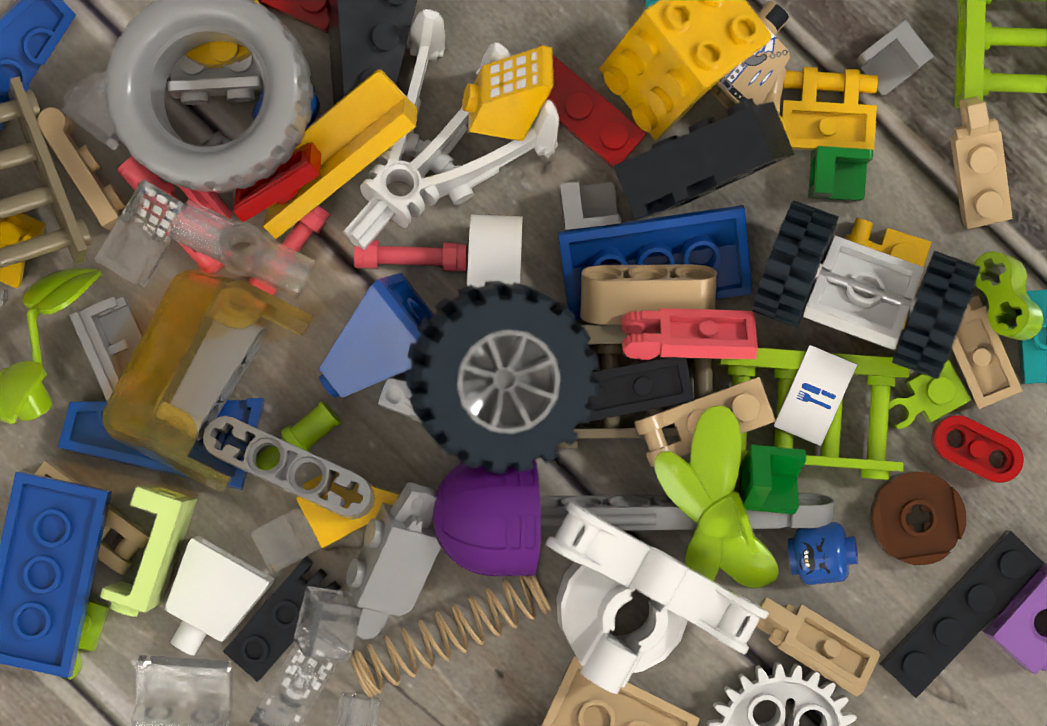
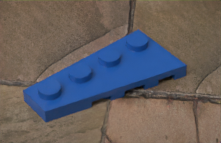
[0,0,76,132]
[58,398,265,490]

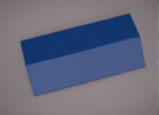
[558,205,753,320]

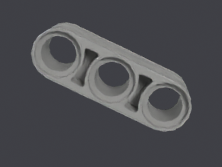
[156,304,268,441]

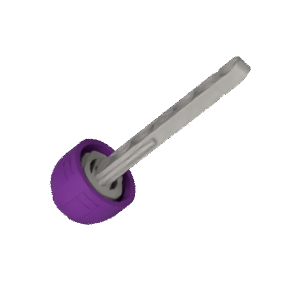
[433,460,834,576]

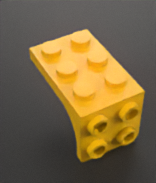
[599,0,771,141]

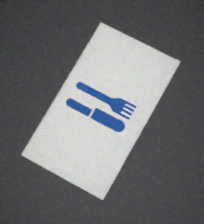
[774,345,857,446]

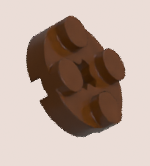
[870,471,966,565]

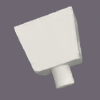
[165,535,275,655]

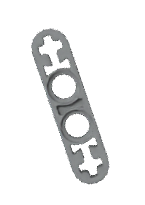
[203,416,375,519]

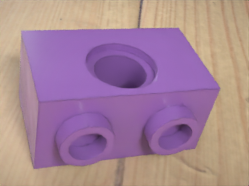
[982,563,1047,675]

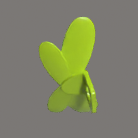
[654,405,779,588]

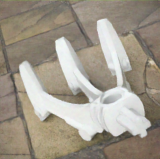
[343,9,559,250]

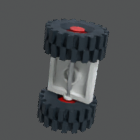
[752,200,980,379]

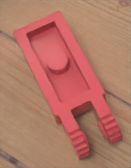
[621,308,758,360]

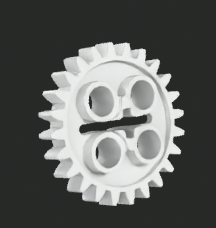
[707,662,857,726]

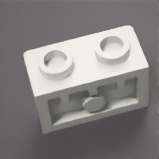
[167,54,264,105]

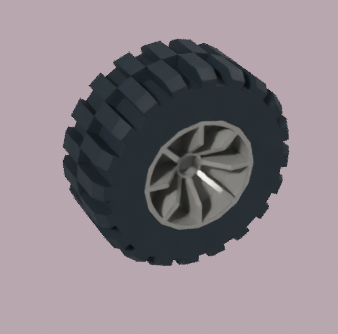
[405,281,599,473]

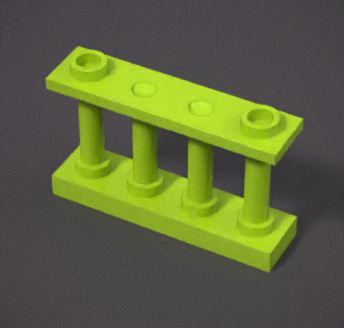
[954,0,1047,108]
[717,348,910,480]

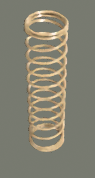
[349,575,551,698]

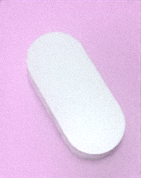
[467,214,523,288]

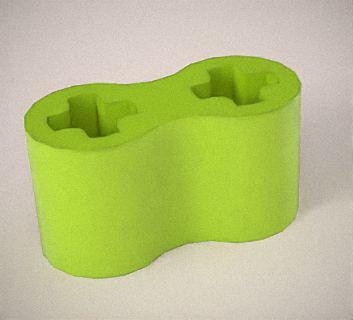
[974,251,1044,341]

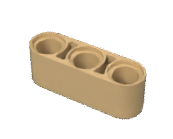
[580,264,717,325]

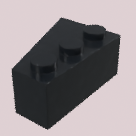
[326,0,417,104]
[613,98,795,219]

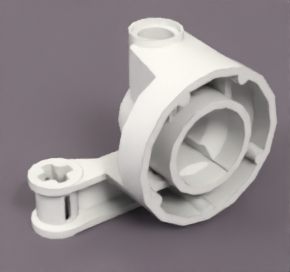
[546,501,769,694]

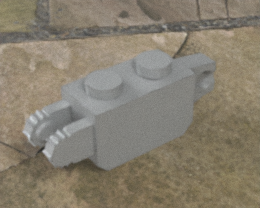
[346,482,441,641]

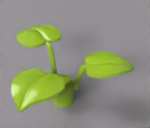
[0,268,103,424]

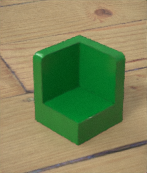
[808,146,873,201]
[739,444,806,515]

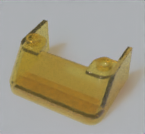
[102,269,314,493]

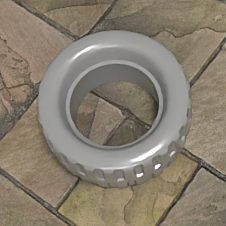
[105,0,313,193]

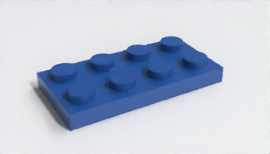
[0,471,112,678]

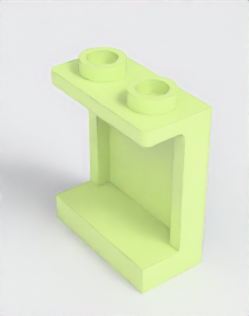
[100,484,197,617]

